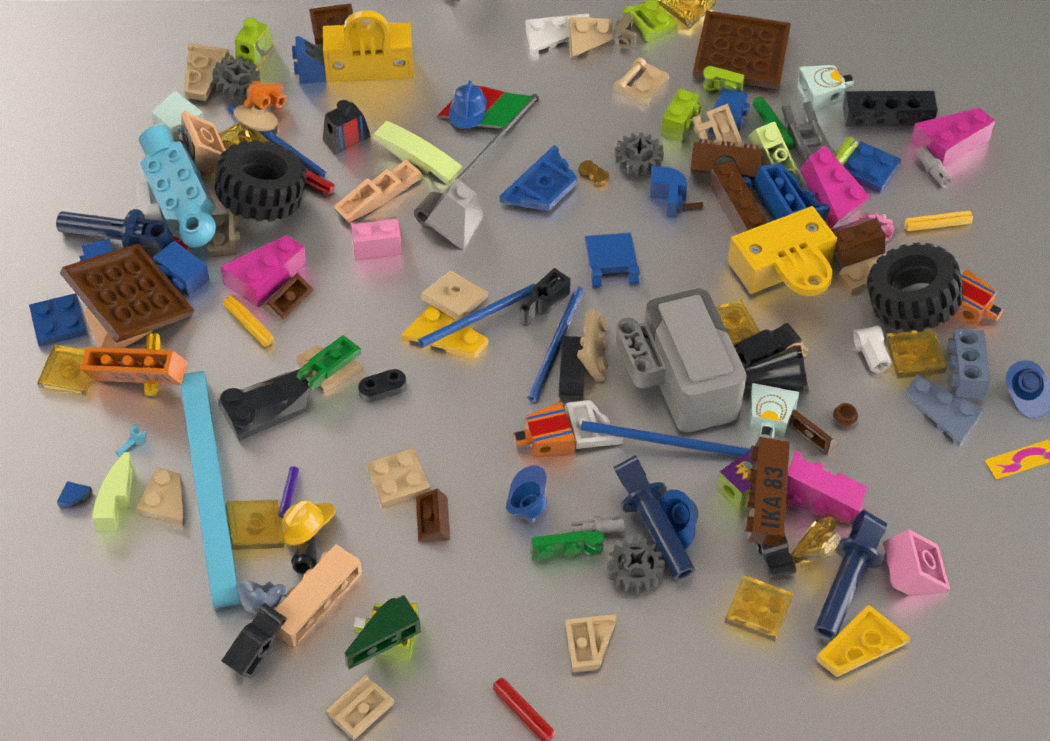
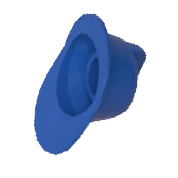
[449,80,487,129]
[1006,360,1050,418]
[506,465,547,523]
[659,489,699,550]

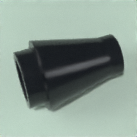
[291,536,317,575]

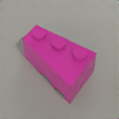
[911,108,995,167]
[800,146,870,229]
[220,235,306,308]
[786,450,867,524]

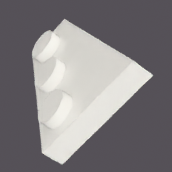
[525,14,590,56]

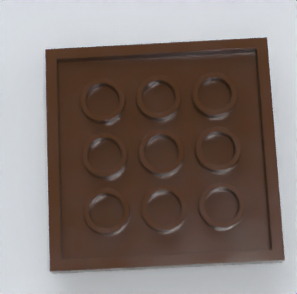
[693,10,791,89]
[60,243,195,343]

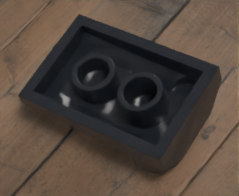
[217,369,312,441]

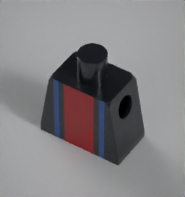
[323,100,371,155]

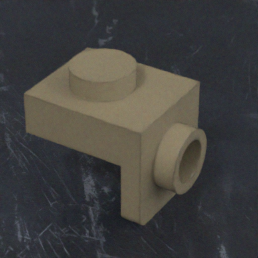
[614,13,636,51]

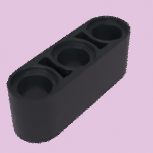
[559,336,585,398]

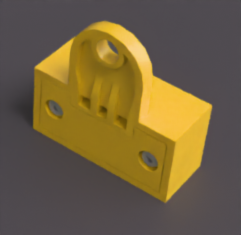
[323,10,414,82]
[727,206,837,296]

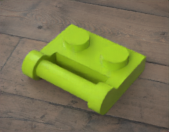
[622,0,678,42]
[703,66,744,92]

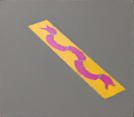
[984,439,1050,480]

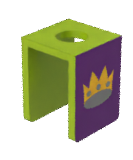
[717,450,752,512]

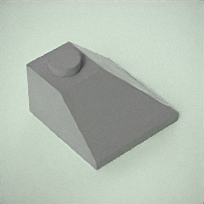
[425,179,484,250]

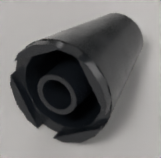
[744,345,809,394]

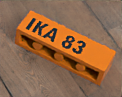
[81,347,187,385]

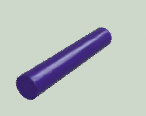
[278,466,299,518]

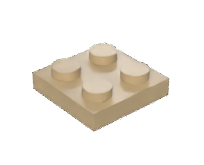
[365,448,431,509]

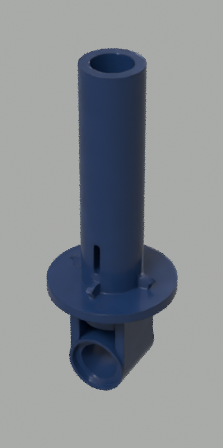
[56,209,174,250]
[613,455,695,580]
[814,509,887,639]

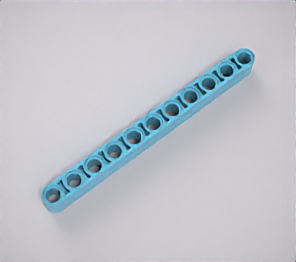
[181,371,240,609]

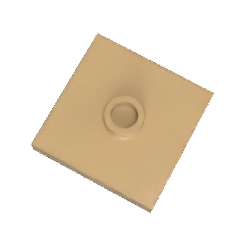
[421,270,488,320]

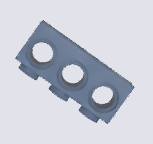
[947,328,990,399]

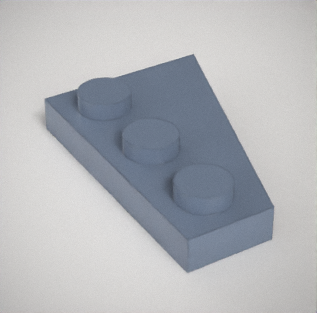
[904,374,983,448]

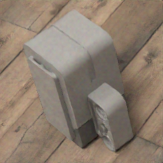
[616,288,746,433]

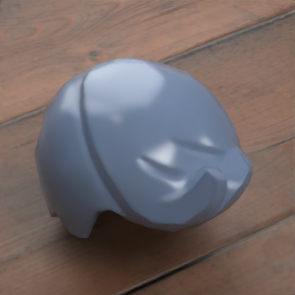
[236,581,287,614]

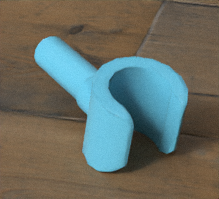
[115,425,146,457]

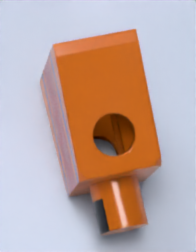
[950,269,1003,326]
[513,402,575,458]

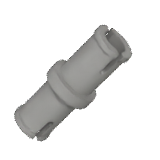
[914,146,953,188]
[571,514,625,534]

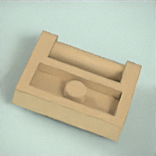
[613,57,669,106]

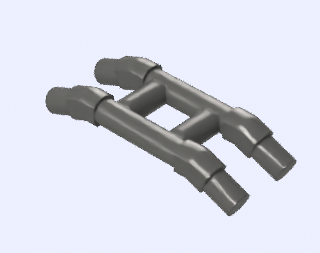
[782,102,836,160]

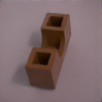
[690,139,762,178]

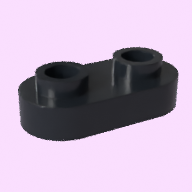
[358,369,407,402]

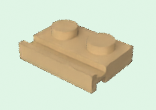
[325,674,394,740]

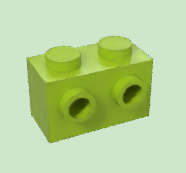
[661,88,702,143]

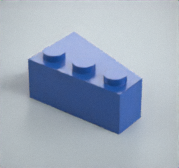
[753,163,830,221]

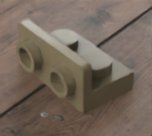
[207,209,241,257]

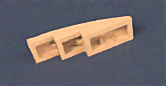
[333,159,422,223]

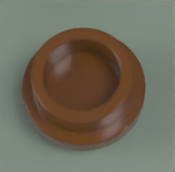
[833,403,858,427]

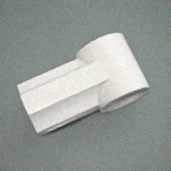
[135,182,162,221]
[853,325,892,374]

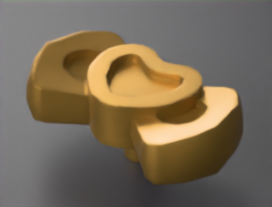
[578,160,609,186]

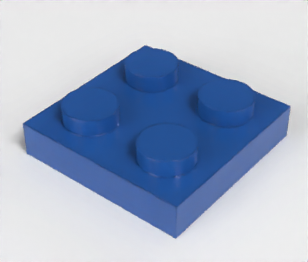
[843,141,901,194]
[29,293,87,347]

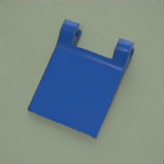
[585,233,640,287]

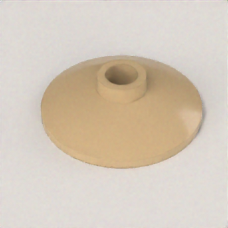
[234,104,278,131]

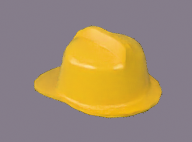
[283,500,336,545]

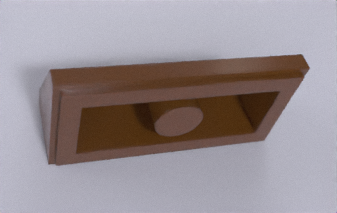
[262,273,314,321]
[789,409,838,455]
[416,488,450,542]

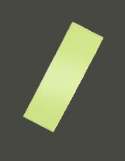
[92,452,133,532]

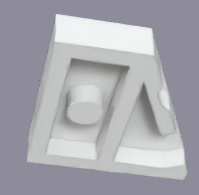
[565,400,624,449]

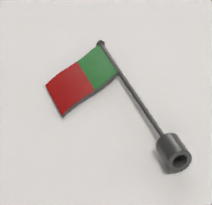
[414,86,539,227]

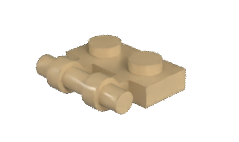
[692,104,744,147]

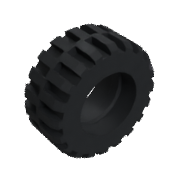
[214,140,306,222]
[867,242,964,332]

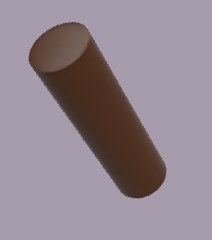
[682,202,703,210]

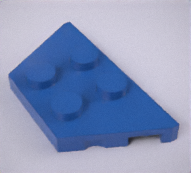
[500,145,577,211]

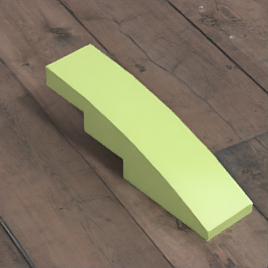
[372,121,463,185]

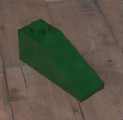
[344,595,421,670]

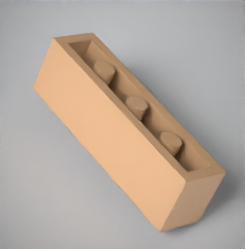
[273,544,362,648]

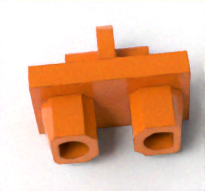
[244,81,286,109]

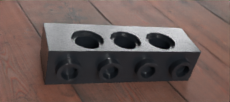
[843,91,938,126]

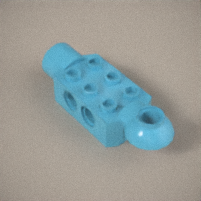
[139,125,216,247]

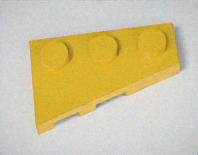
[401,305,488,360]
[816,604,911,677]

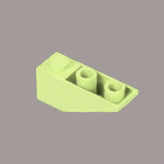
[747,122,804,185]

